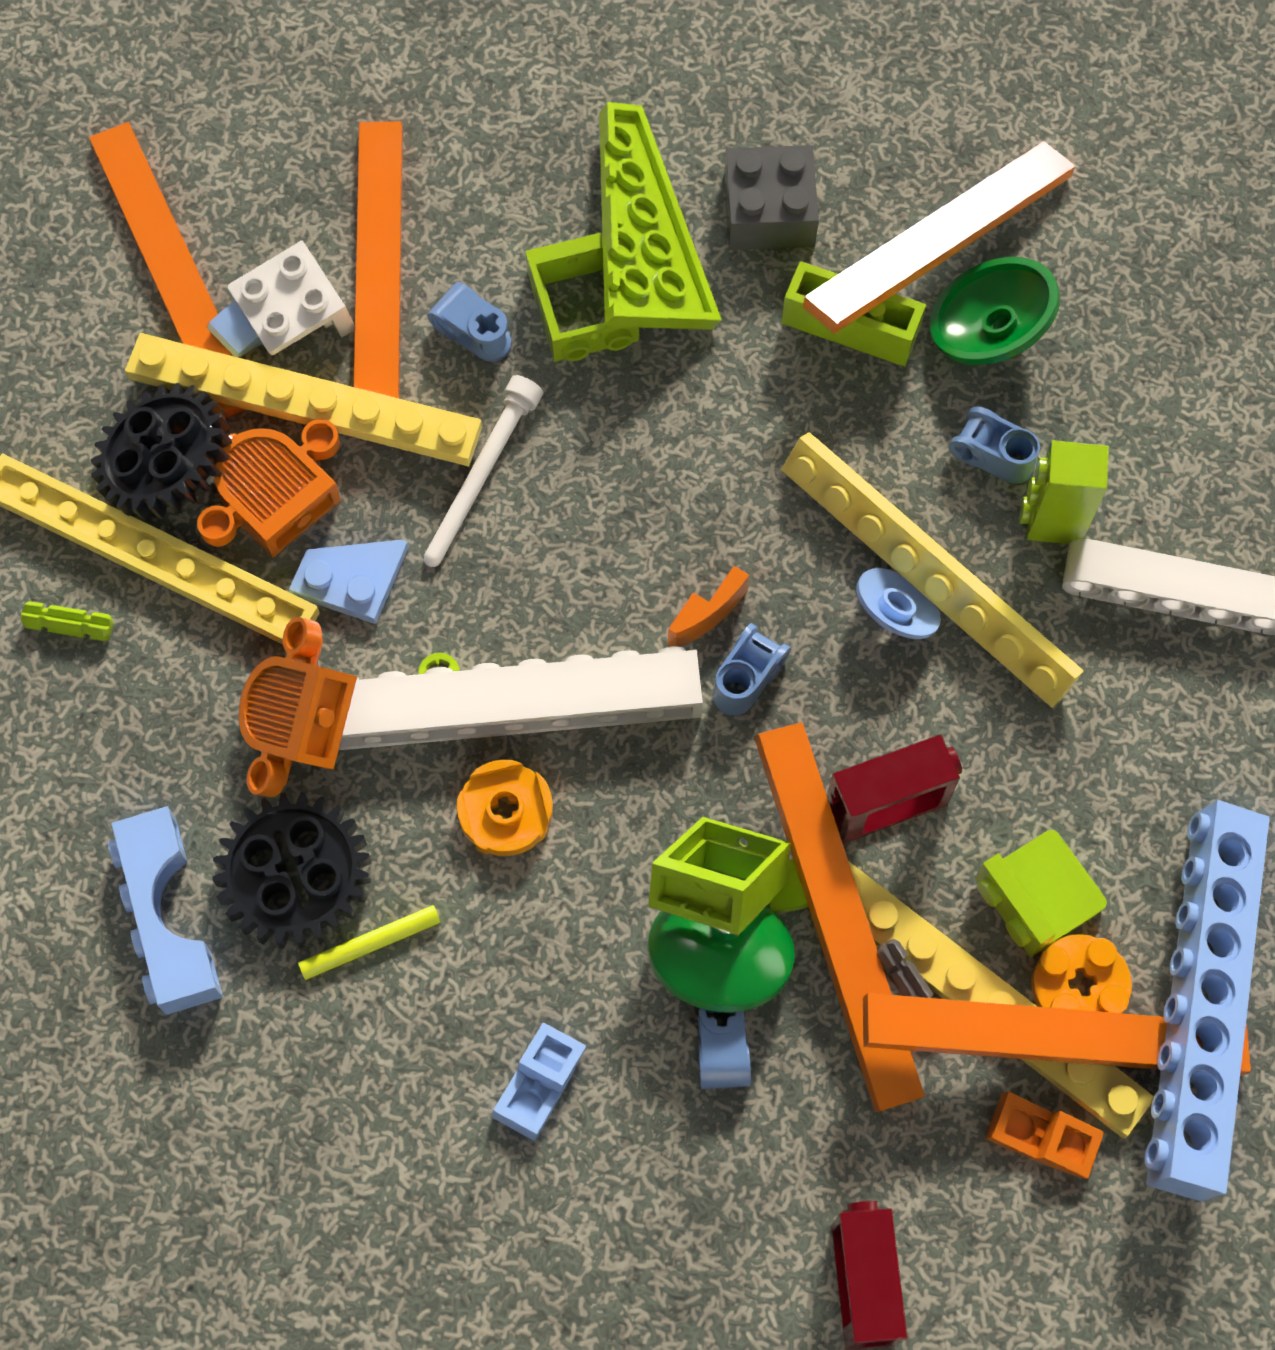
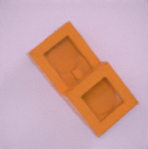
[667,566,749,647]
[985,1092,1104,1179]

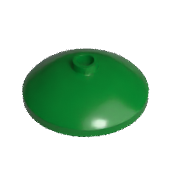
[929,257,1061,365]
[647,906,795,1012]

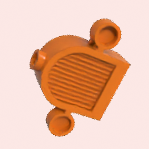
[197,419,341,558]
[239,617,357,798]

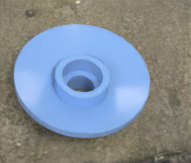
[856,568,941,639]

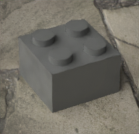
[724,145,819,250]

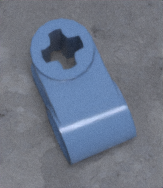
[427,281,512,362]
[948,406,1040,484]
[713,623,791,716]
[698,1008,751,1089]

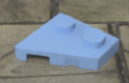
[289,540,409,624]

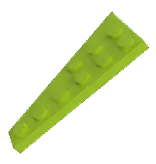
[599,102,722,330]

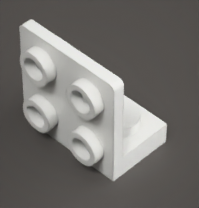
[228,240,355,355]

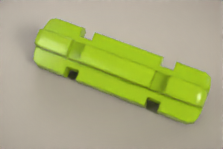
[20,601,114,641]

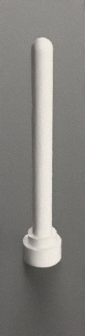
[424,375,543,567]

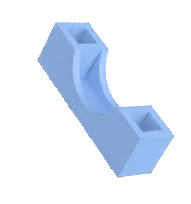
[108,806,223,1015]

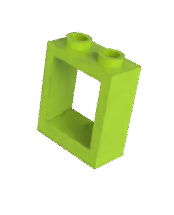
[525,232,639,362]
[648,817,791,935]

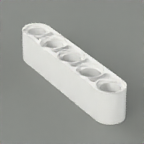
[1062,539,1275,635]

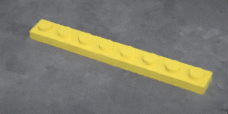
[125,333,482,467]
[781,432,1084,708]
[0,453,320,644]
[848,861,1154,1139]

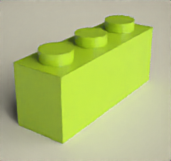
[781,261,926,367]
[1019,440,1109,544]

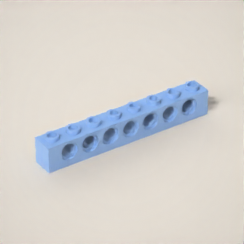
[1144,800,1270,1202]

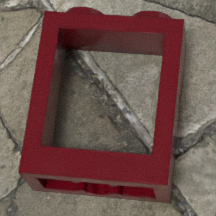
[827,734,962,844]
[831,1201,908,1350]

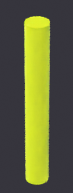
[298,905,441,980]

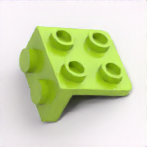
[974,830,1107,958]

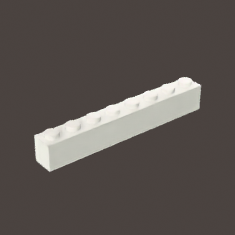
[339,646,703,750]

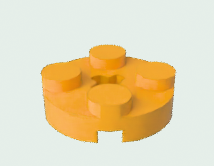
[457,760,553,857]
[1031,934,1132,1013]

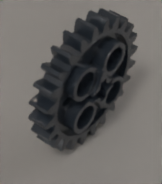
[91,383,232,521]
[212,792,372,949]

